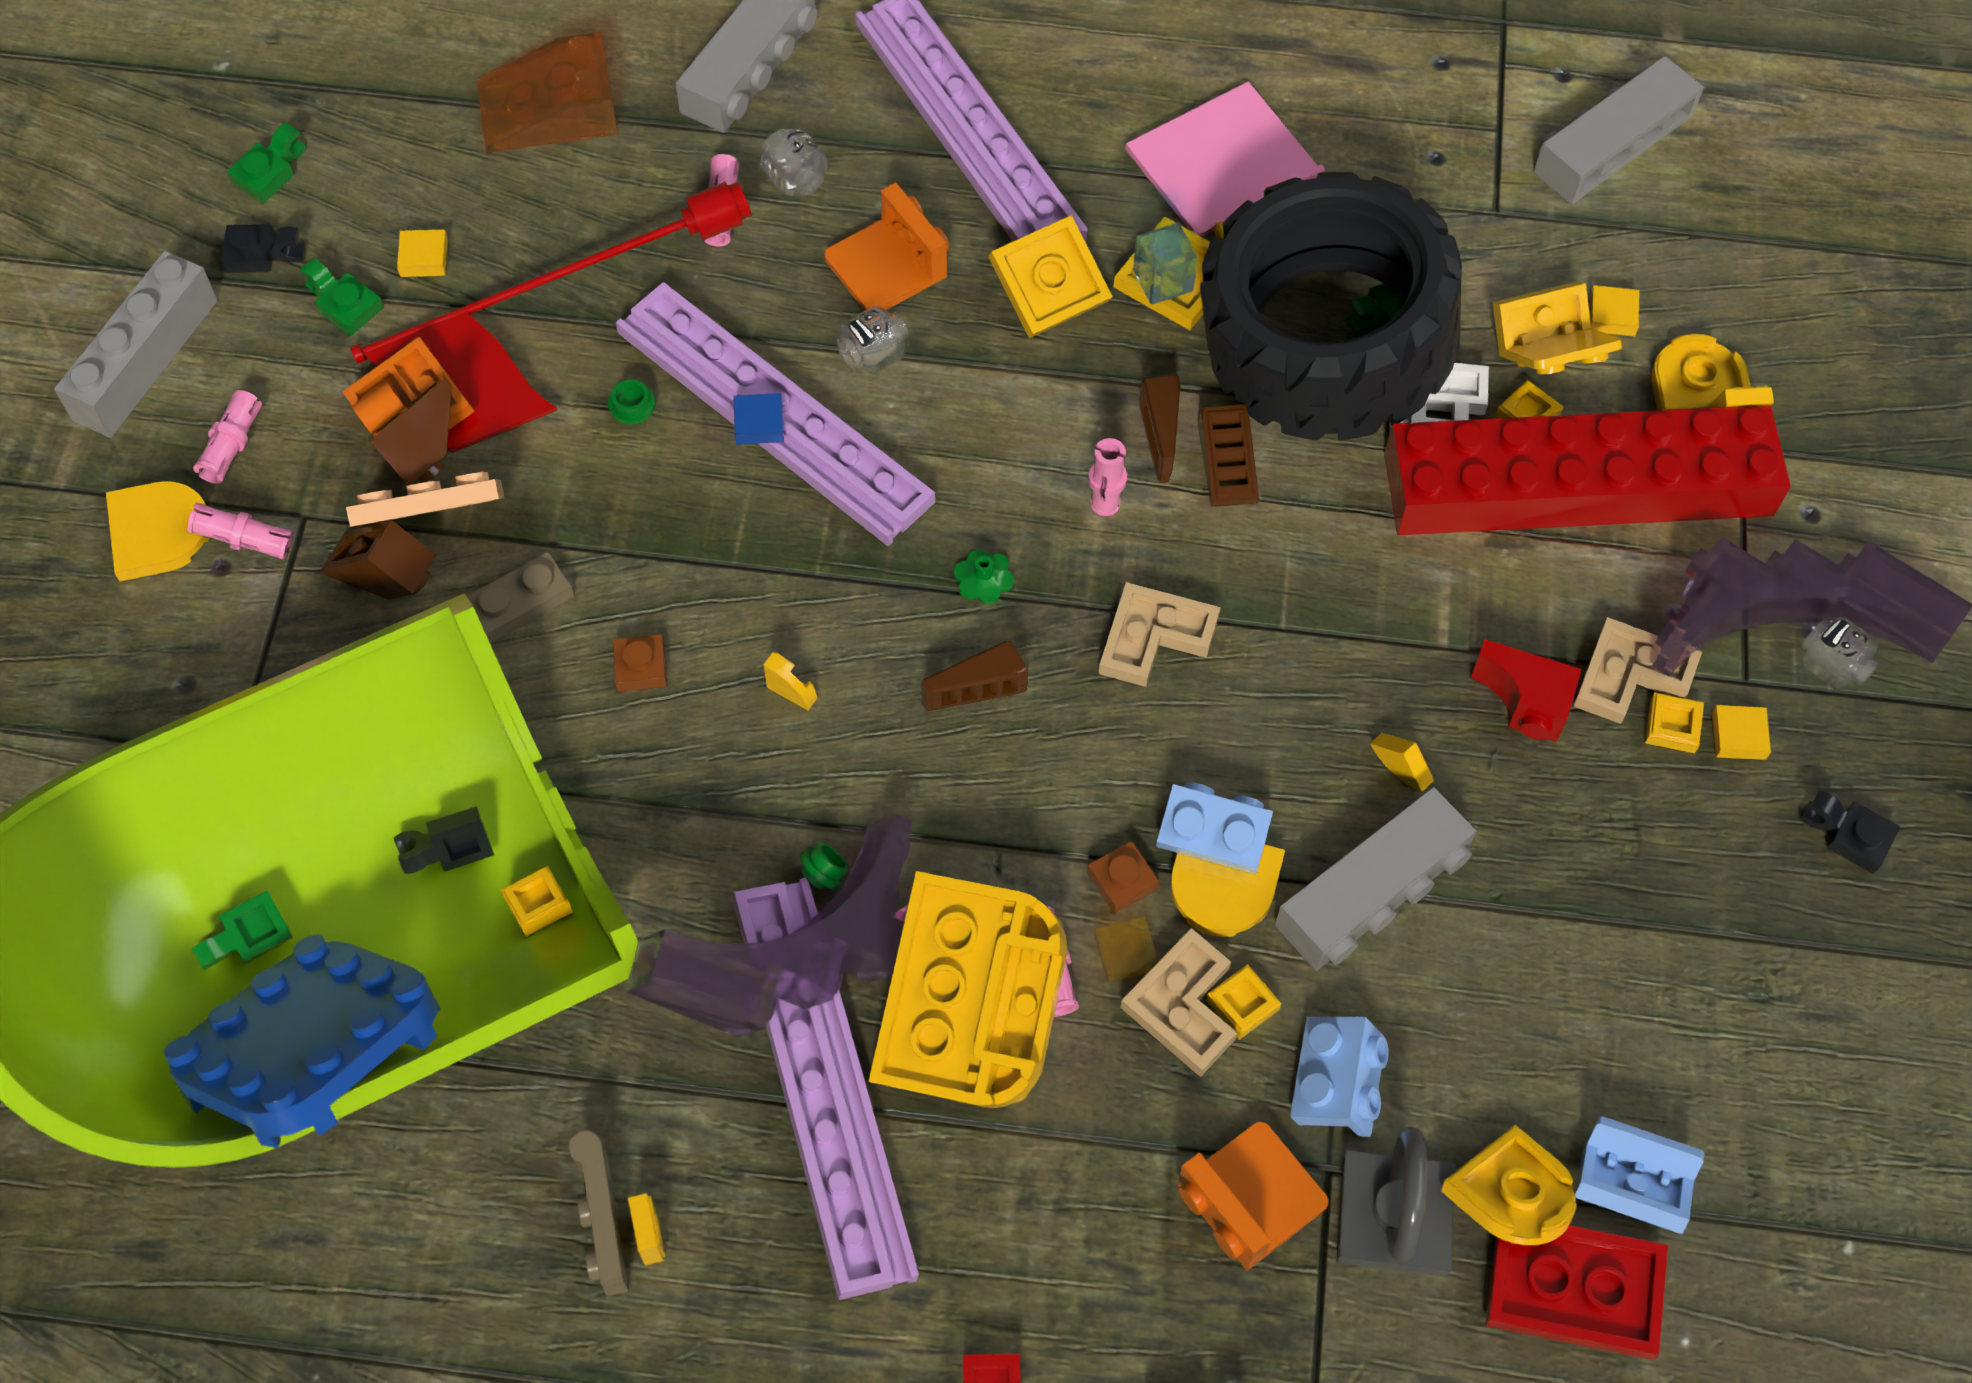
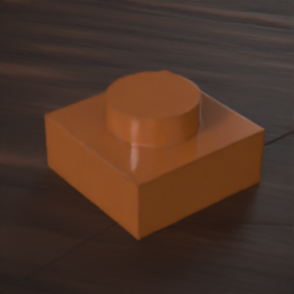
[613,634,667,692]
[1087,841,1159,914]

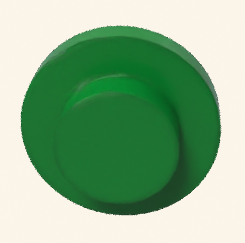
[608,379,655,425]
[800,842,849,890]

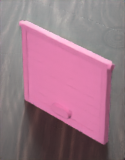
[1125,81,1325,237]

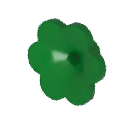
[954,549,1014,604]

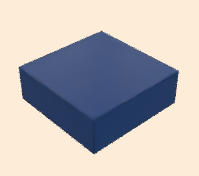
[734,393,784,445]

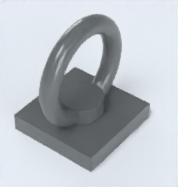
[1337,1127,1455,1277]

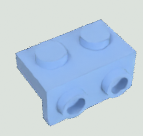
[1156,782,1273,874]
[1290,1017,1389,1137]
[1575,1116,1704,1234]

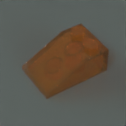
[477,32,618,153]

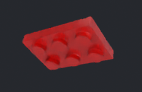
[1485,1225,1668,1360]

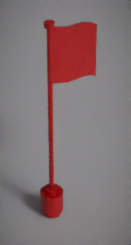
[350,181,752,453]

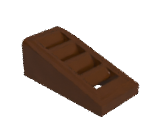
[1139,375,1180,483]
[1198,404,1259,507]
[921,640,1028,712]

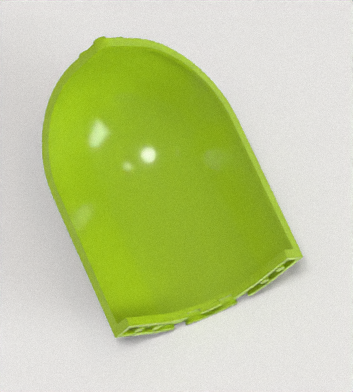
[0,593,650,1167]

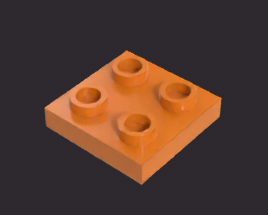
[342,337,474,434]

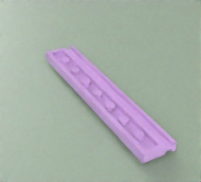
[855,0,1088,242]
[616,282,935,546]
[733,878,919,1300]

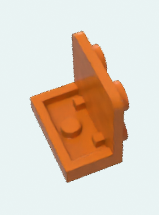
[825,182,950,316]
[1177,1122,1328,1271]

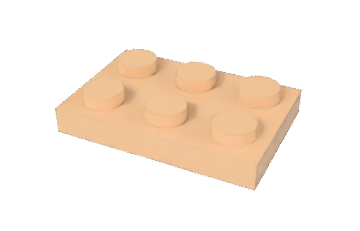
[346,471,505,527]

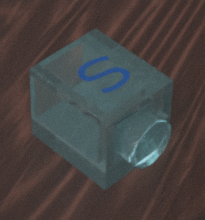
[1133,222,1198,305]

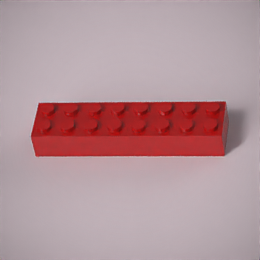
[1384,405,1791,536]

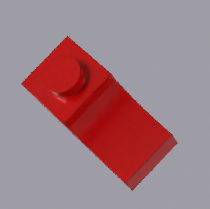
[1470,639,1582,742]

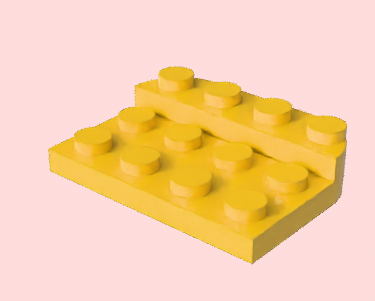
[869,871,1067,1108]

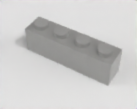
[675,0,818,133]
[1534,56,1704,205]
[54,251,218,438]
[1275,787,1477,972]

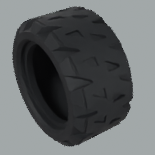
[1200,172,1462,440]

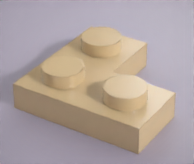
[1098,582,1221,687]
[1573,617,1702,724]
[1120,928,1237,1077]

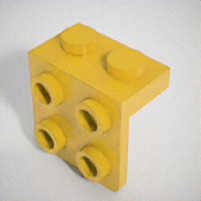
[1492,281,1622,374]

